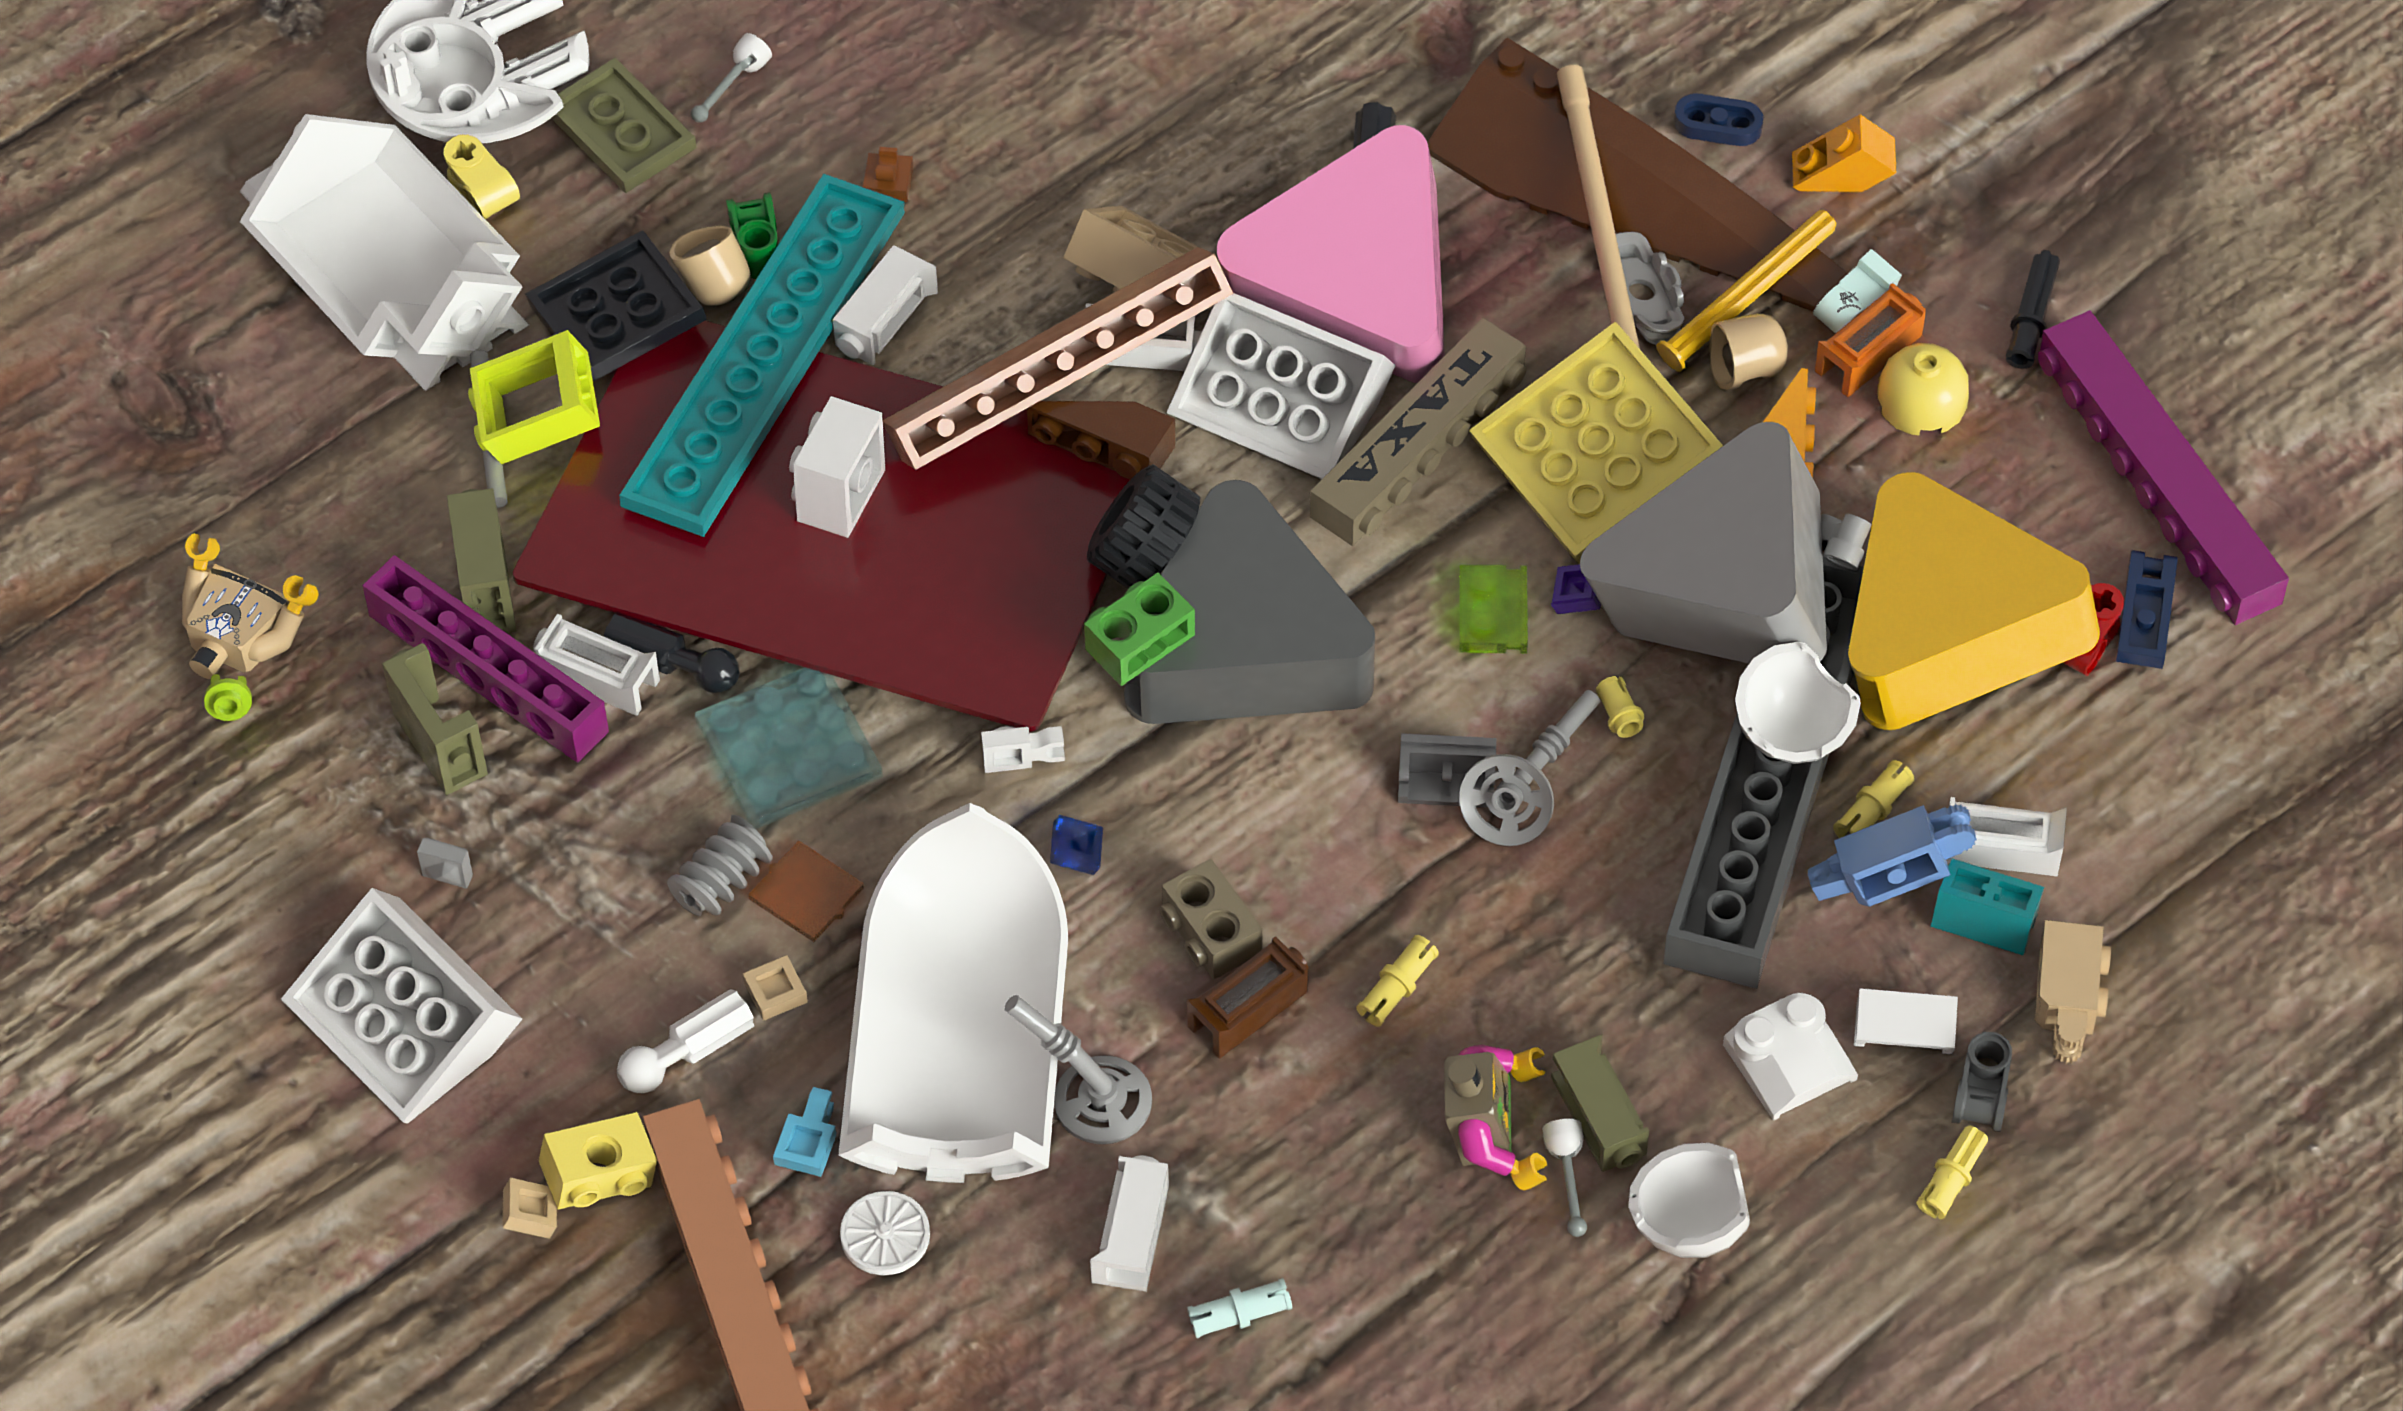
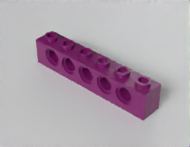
[362,555,609,763]

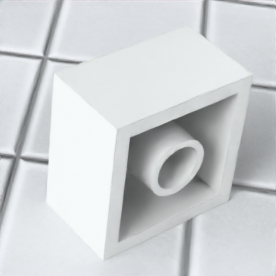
[789,396,885,538]

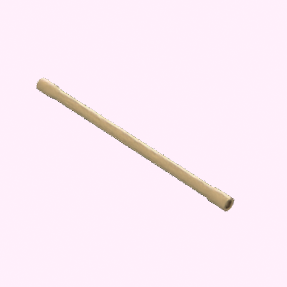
[1557,65,1640,349]

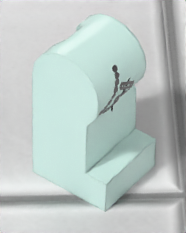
[1813,249,1902,334]

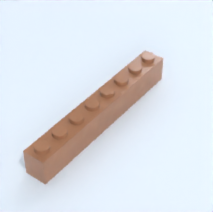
[883,247,1233,470]
[643,1099,819,1411]

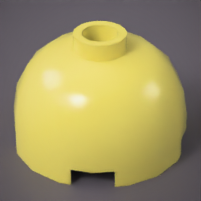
[1877,343,1969,435]

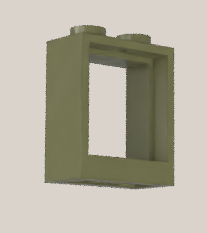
[447,488,517,633]

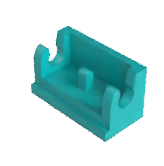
[1931,858,2044,956]

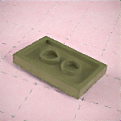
[551,58,696,193]

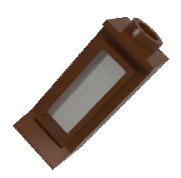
[1187,936,1308,1059]

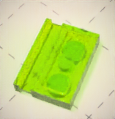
[1459,565,1528,654]

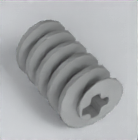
[667,815,773,916]

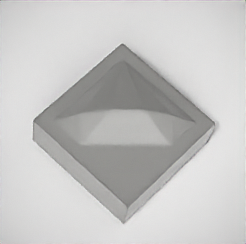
[417,838,473,889]

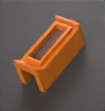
[1815,283,1926,397]

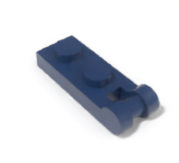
[2116,550,2178,669]

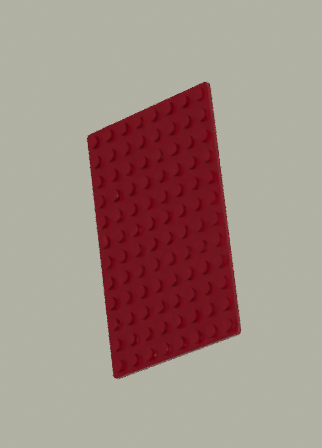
[513,320,1131,732]

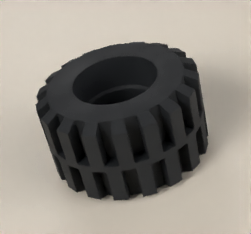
[1086,464,1200,589]

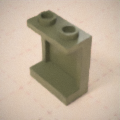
[382,643,488,796]

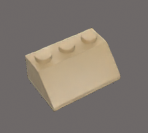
[1063,206,1224,293]

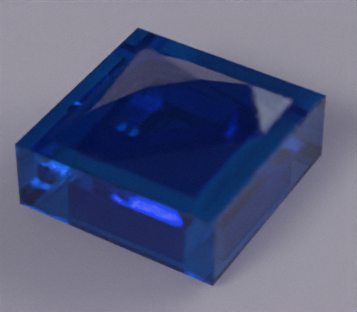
[1050,815,1103,875]

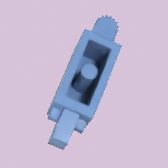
[1808,804,1977,907]

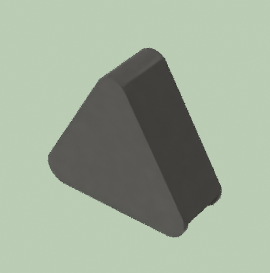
[1124,480,1375,724]

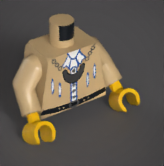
[182,533,319,679]

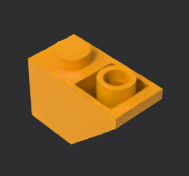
[1792,114,1896,192]

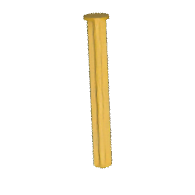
[1656,210,1836,372]

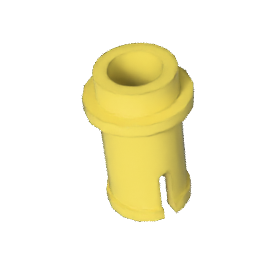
[1596,676,1644,738]

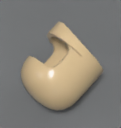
[669,226,750,306]
[1710,313,1788,390]

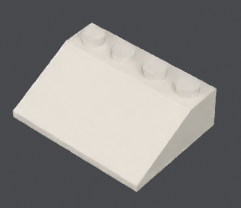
[1166,293,1395,479]
[281,888,522,1124]

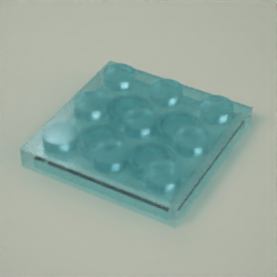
[695,668,883,829]

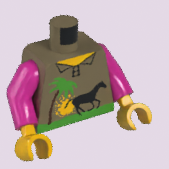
[1444,1045,1547,1190]

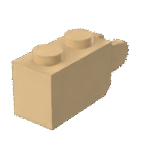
[2034,920,2111,1064]

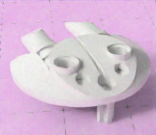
[366,0,589,143]

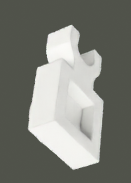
[981,726,1065,773]

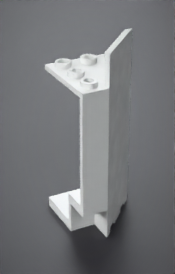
[240,114,529,391]

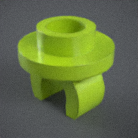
[204,674,252,721]

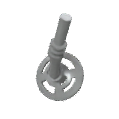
[1459,690,1601,846]
[1004,995,1152,1144]

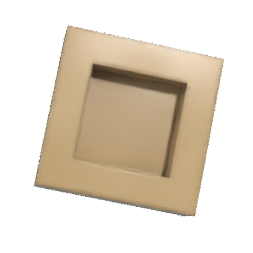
[743,955,808,1021]
[503,1178,557,1239]

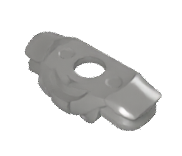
[1616,232,1684,345]

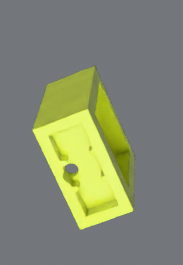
[468,330,600,464]

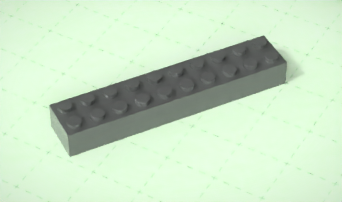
[1663,557,1864,989]

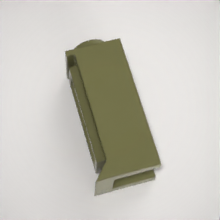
[1551,1034,1649,1172]

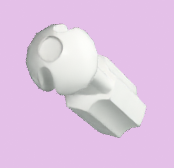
[617,989,754,1093]

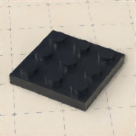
[525,230,707,381]

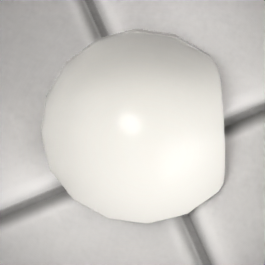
[1735,642,1861,764]
[1628,1143,1750,1258]

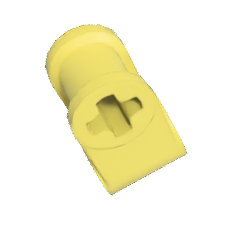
[444,134,520,219]

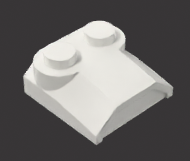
[1723,993,1858,1120]

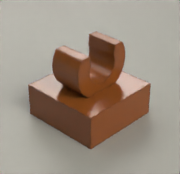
[863,147,913,202]

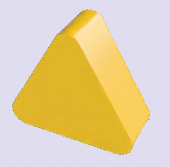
[1848,472,2100,730]

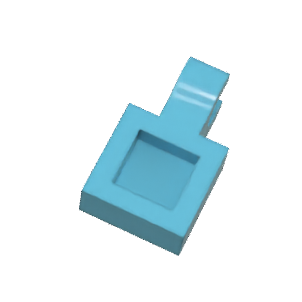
[773,1087,837,1177]

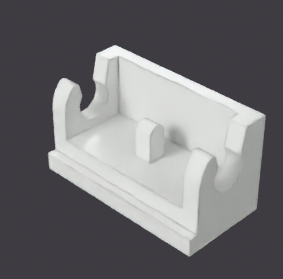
[1854,988,1958,1054]

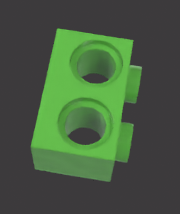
[1084,573,1195,686]

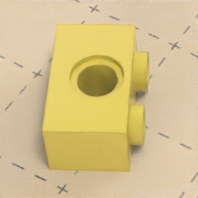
[539,1112,657,1210]

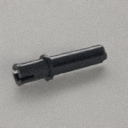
[2005,250,2060,369]

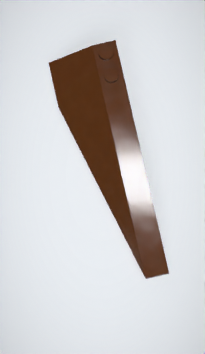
[1427,38,1848,312]

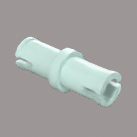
[1187,1278,1293,1338]

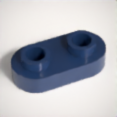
[1674,93,1763,146]

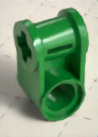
[726,192,778,279]

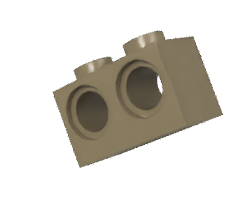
[1159,859,1263,980]

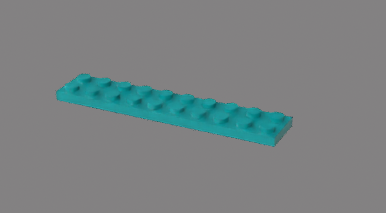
[619,174,905,537]

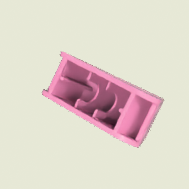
[1217,125,1445,383]

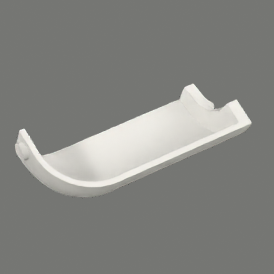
[838,803,1068,1183]

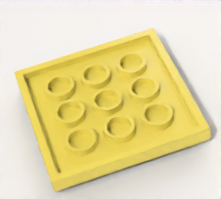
[1469,321,1723,564]

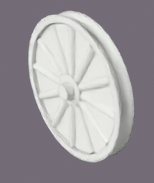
[840,1191,930,1275]

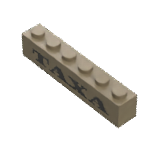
[1310,318,1527,546]

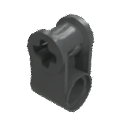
[1952,1032,2012,1132]

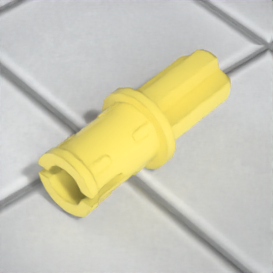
[1916,1125,1988,1219]

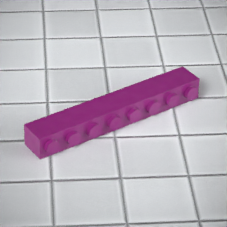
[2038,310,2289,626]

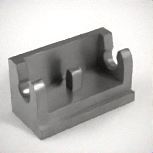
[1398,734,1497,807]

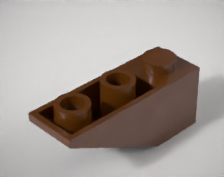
[1027,401,1175,479]

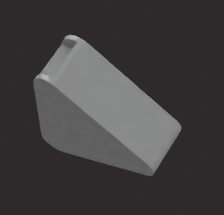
[1580,422,1827,664]

